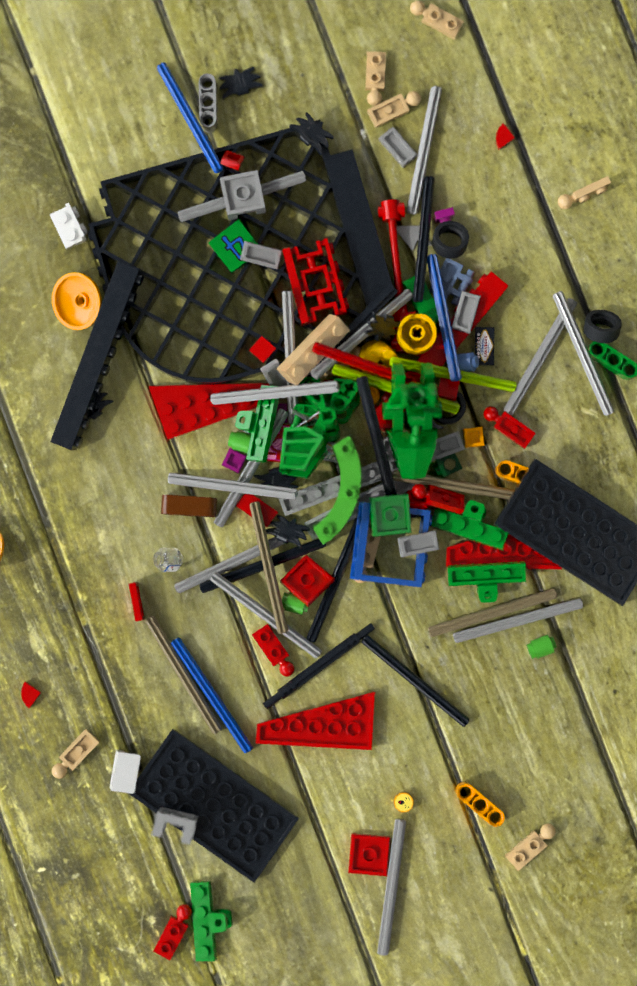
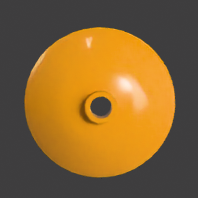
[52,272,102,330]

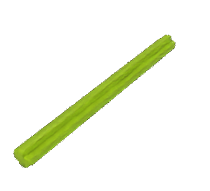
[389,357,517,392]
[332,363,460,414]

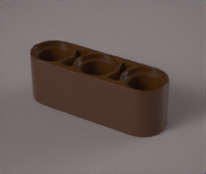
[161,495,217,517]

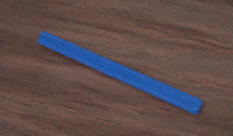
[157,62,223,173]
[427,254,462,382]
[171,638,253,753]

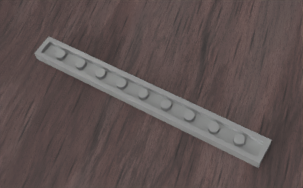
[279,431,465,516]

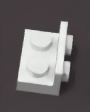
[50,203,87,250]

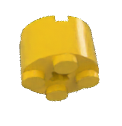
[397,314,437,356]
[358,340,398,381]

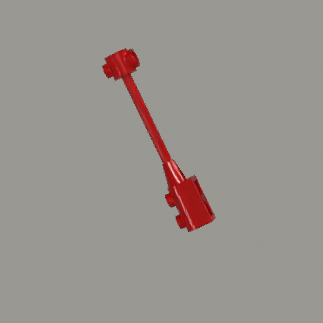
[377,199,418,353]

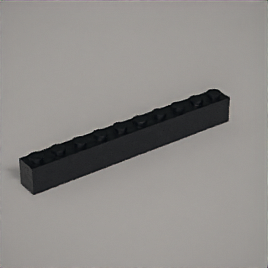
[50,261,144,450]

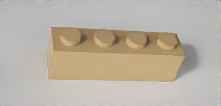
[276,314,350,385]

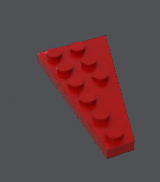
[149,383,270,440]
[446,535,562,570]
[256,691,375,750]

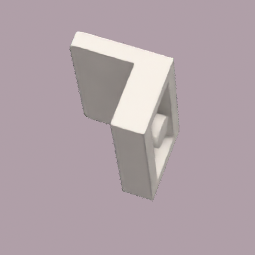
[109,750,140,794]

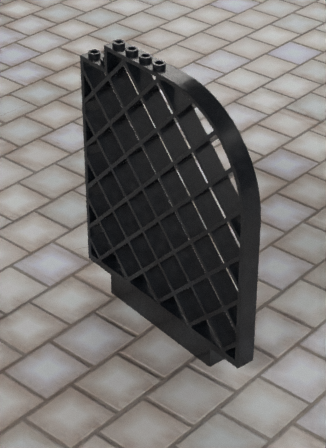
[87,119,395,385]

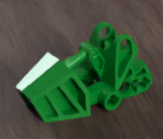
[382,363,442,479]
[279,377,361,479]

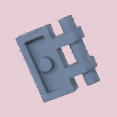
[429,258,475,306]

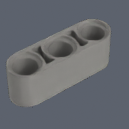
[199,73,218,133]

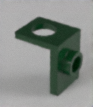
[433,453,463,478]

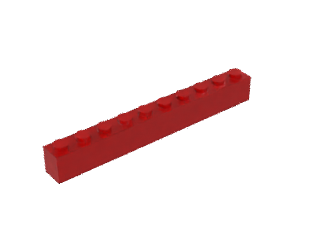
[375,271,509,434]

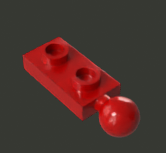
[483,406,536,449]
[411,484,464,514]
[252,624,295,677]
[153,904,192,960]

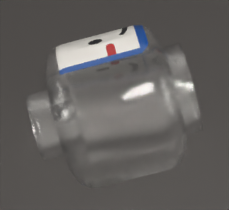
[153,547,183,572]

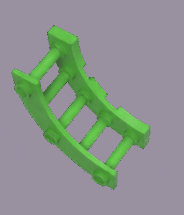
[313,436,361,545]

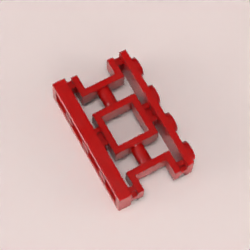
[282,238,349,326]

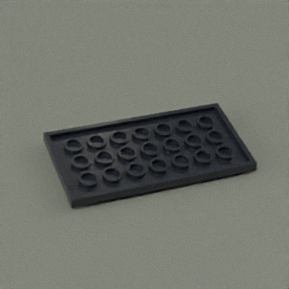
[494,459,637,606]
[128,729,299,883]

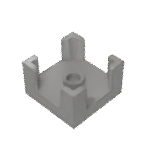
[220,170,266,220]
[152,807,198,845]

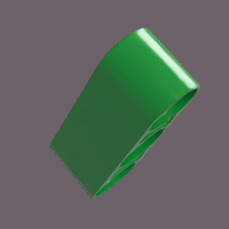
[402,276,439,326]
[587,341,637,380]

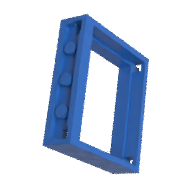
[350,502,432,587]

